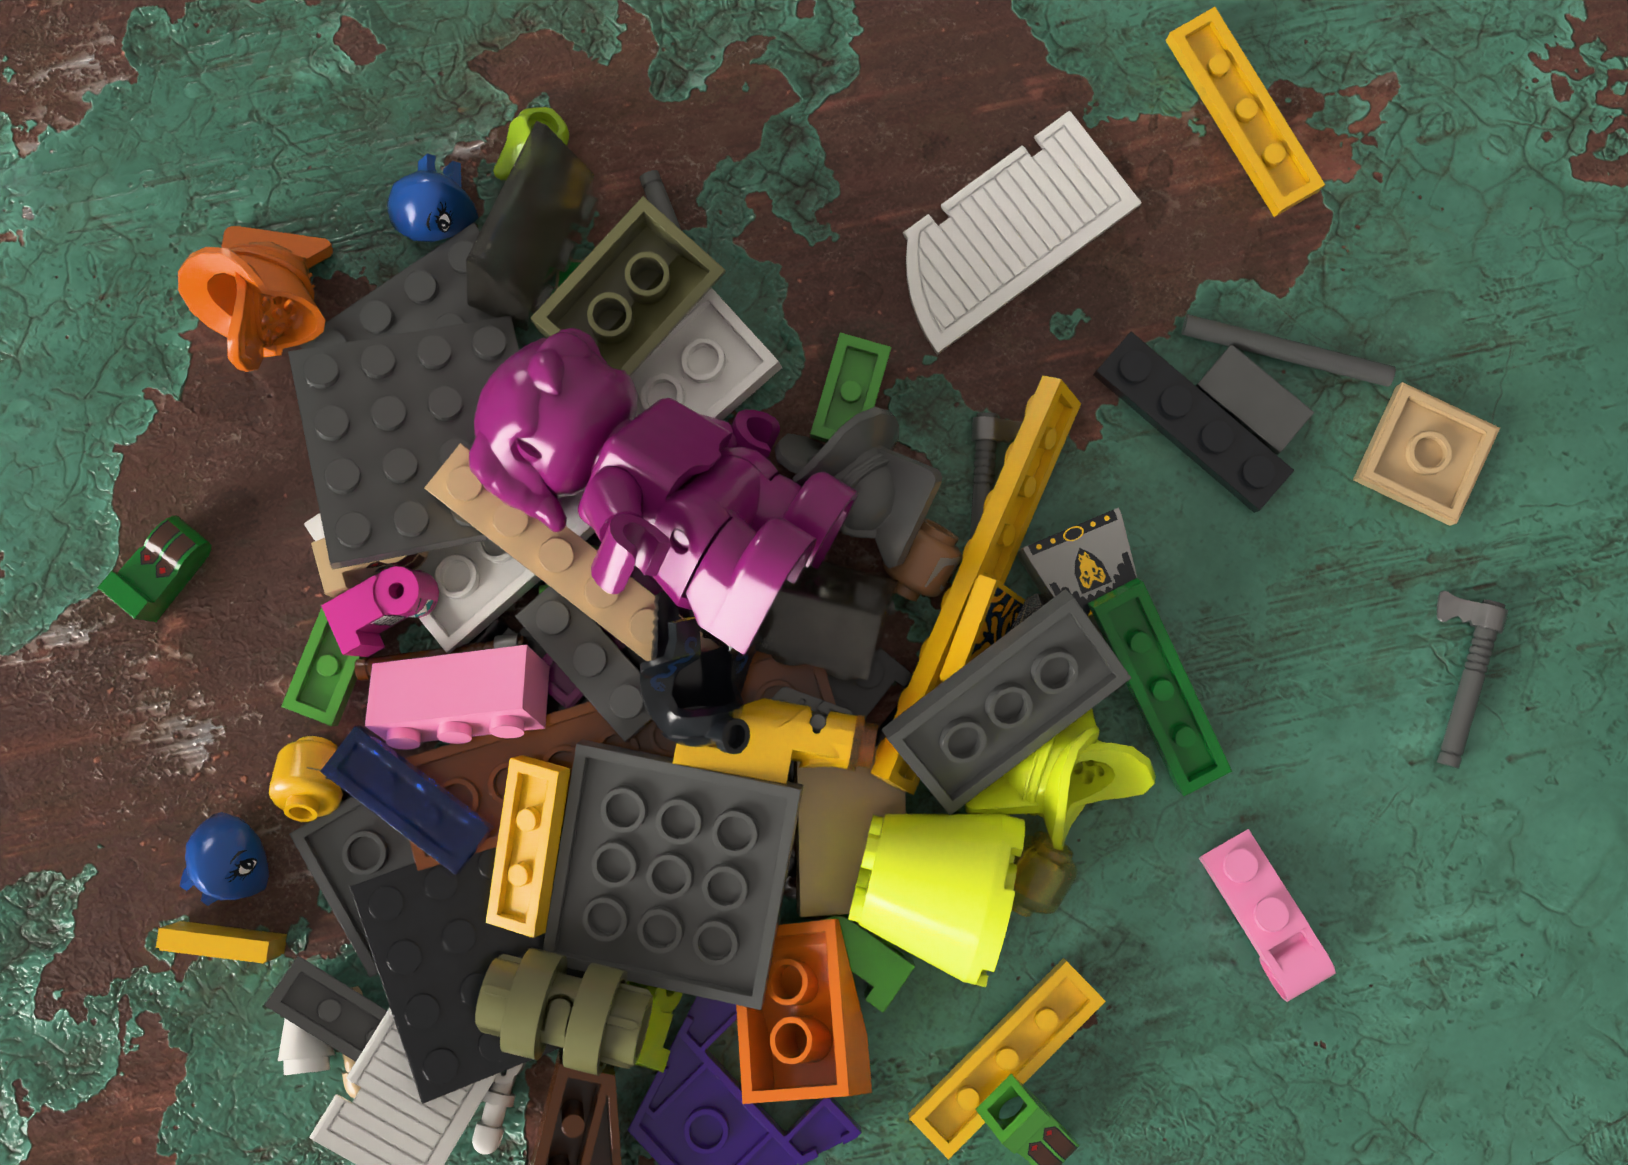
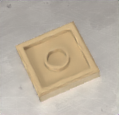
[1353,382,1500,526]

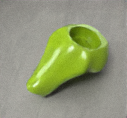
[493,107,570,182]

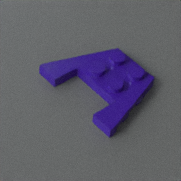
[628,996,862,1165]

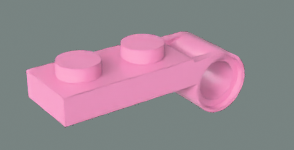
[1199,829,1336,1002]

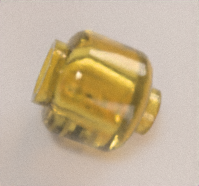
[1012,831,1078,917]

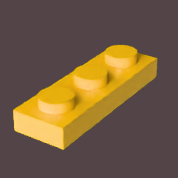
[486,755,571,938]

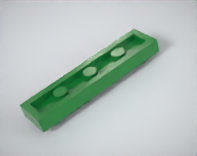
[1088,578,1232,796]

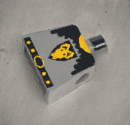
[1017,507,1137,640]

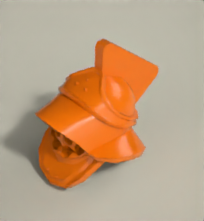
[178,226,333,372]

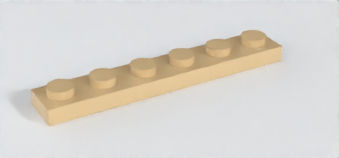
[424,443,720,661]

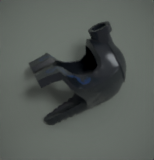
[640,590,764,754]

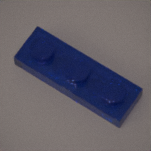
[320,726,494,875]

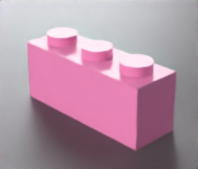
[365,645,550,750]

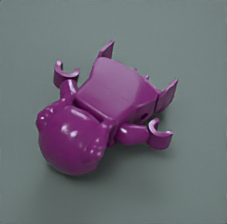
[469,328,858,655]

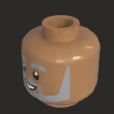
[882,518,962,601]

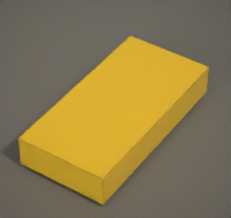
[156,921,287,963]

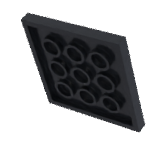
[350,827,585,1104]

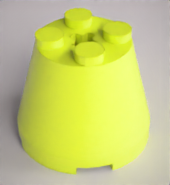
[848,814,1025,987]

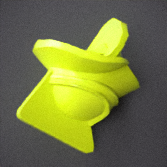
[965,708,1156,851]

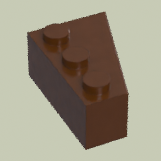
[530,1048,622,1165]

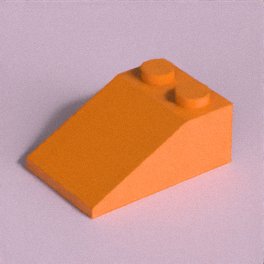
[736,919,872,1104]

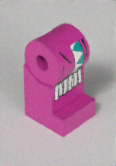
[321,566,439,657]

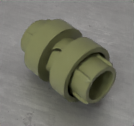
[475,947,653,1076]

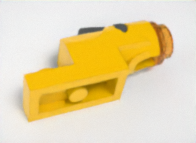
[673,687,878,784]

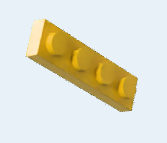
[1166,7,1325,217]
[908,958,1106,1160]

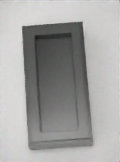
[1196,344,1314,455]

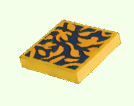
[939,574,1033,682]

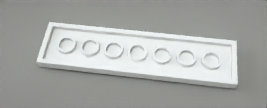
[416,288,782,654]

